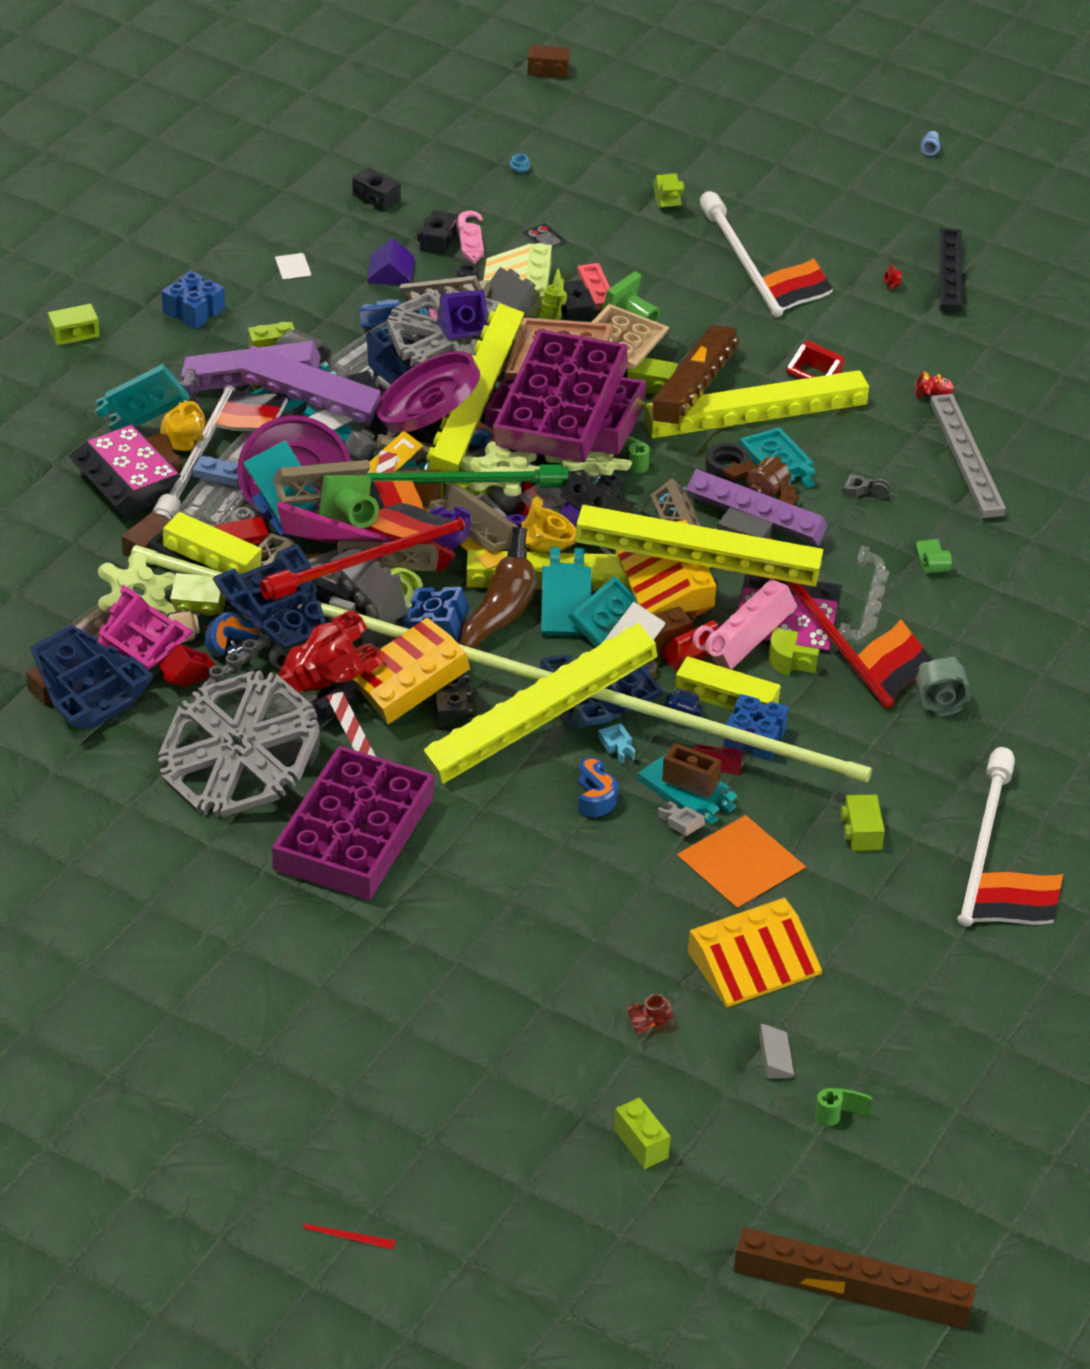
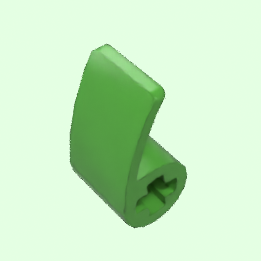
[619,436,650,473]
[916,539,952,574]
[815,1088,872,1126]

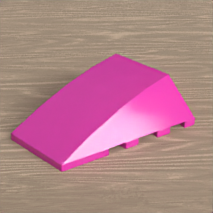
[277,502,394,545]
[98,584,194,671]

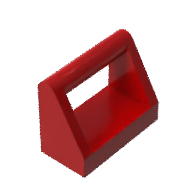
[786,340,845,380]
[661,620,718,672]

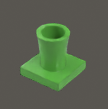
[602,271,661,322]
[319,475,379,528]

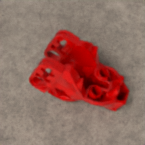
[278,610,385,692]

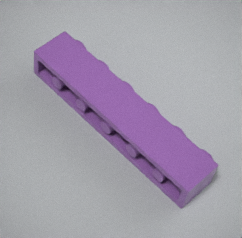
[181,341,321,392]
[241,346,381,425]
[686,469,828,546]

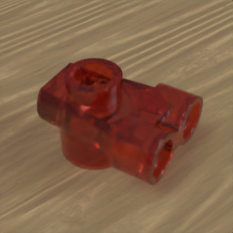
[627,993,674,1034]

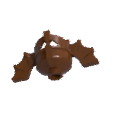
[722,456,799,505]

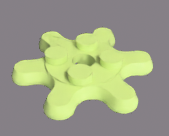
[460,442,539,497]
[545,451,632,476]
[98,552,175,616]

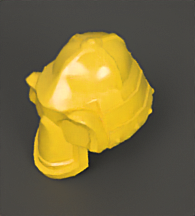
[160,400,207,451]
[521,496,576,553]

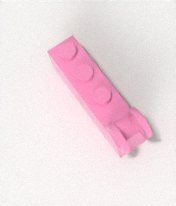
[693,579,797,670]

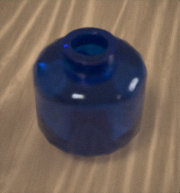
[664,688,703,717]

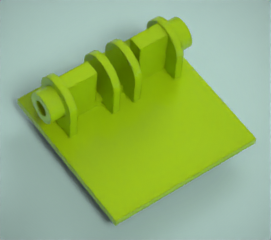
[537,269,567,320]

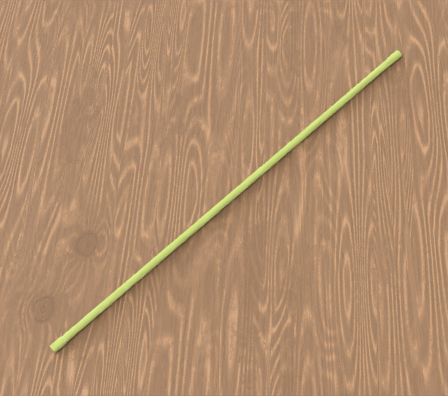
[131,545,872,783]

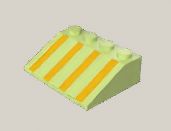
[484,243,552,317]

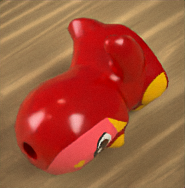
[915,371,954,399]

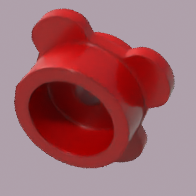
[883,264,902,290]

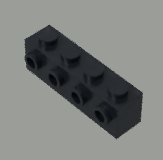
[560,471,654,518]
[434,642,473,729]

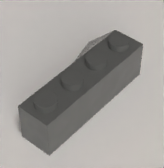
[331,547,407,623]

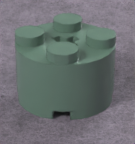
[916,657,971,716]

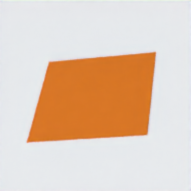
[677,815,806,908]

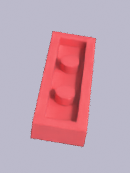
[577,263,610,311]

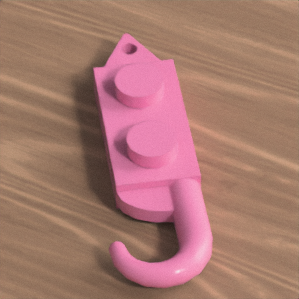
[458,211,484,265]

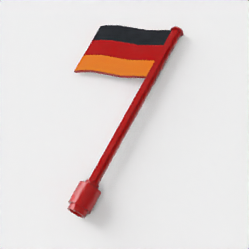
[259,503,466,600]
[766,538,933,709]

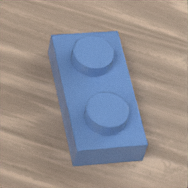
[193,455,239,486]

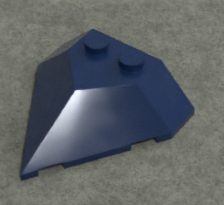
[366,328,418,385]

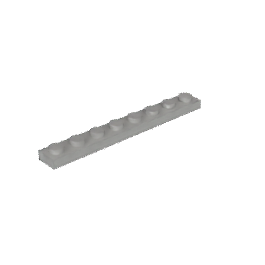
[930,394,1006,518]

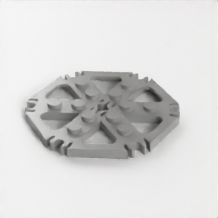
[387,289,522,374]
[158,671,320,817]

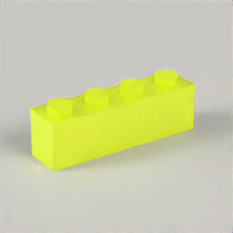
[163,512,262,575]
[675,656,780,711]

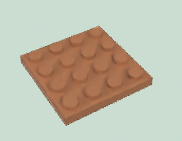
[505,317,612,381]

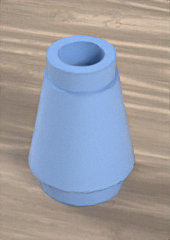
[920,131,940,156]

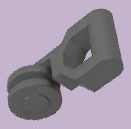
[842,474,891,499]

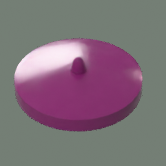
[377,351,481,433]
[237,415,351,523]

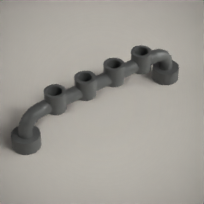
[191,629,274,703]

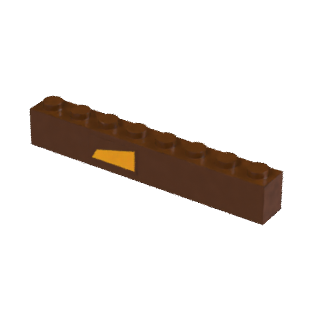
[653,325,740,424]
[734,1227,976,1330]

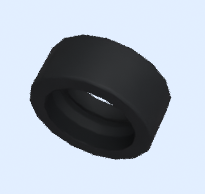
[705,443,750,483]

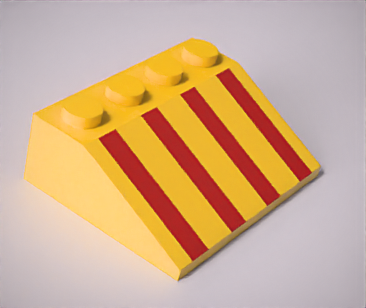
[616,520,716,615]
[354,618,470,725]
[688,898,822,1008]

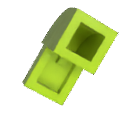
[653,173,684,208]
[769,628,819,676]

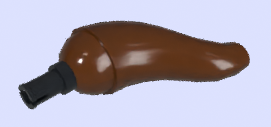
[458,527,538,649]

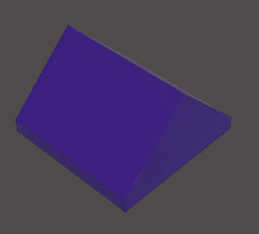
[367,238,415,285]
[437,290,489,340]

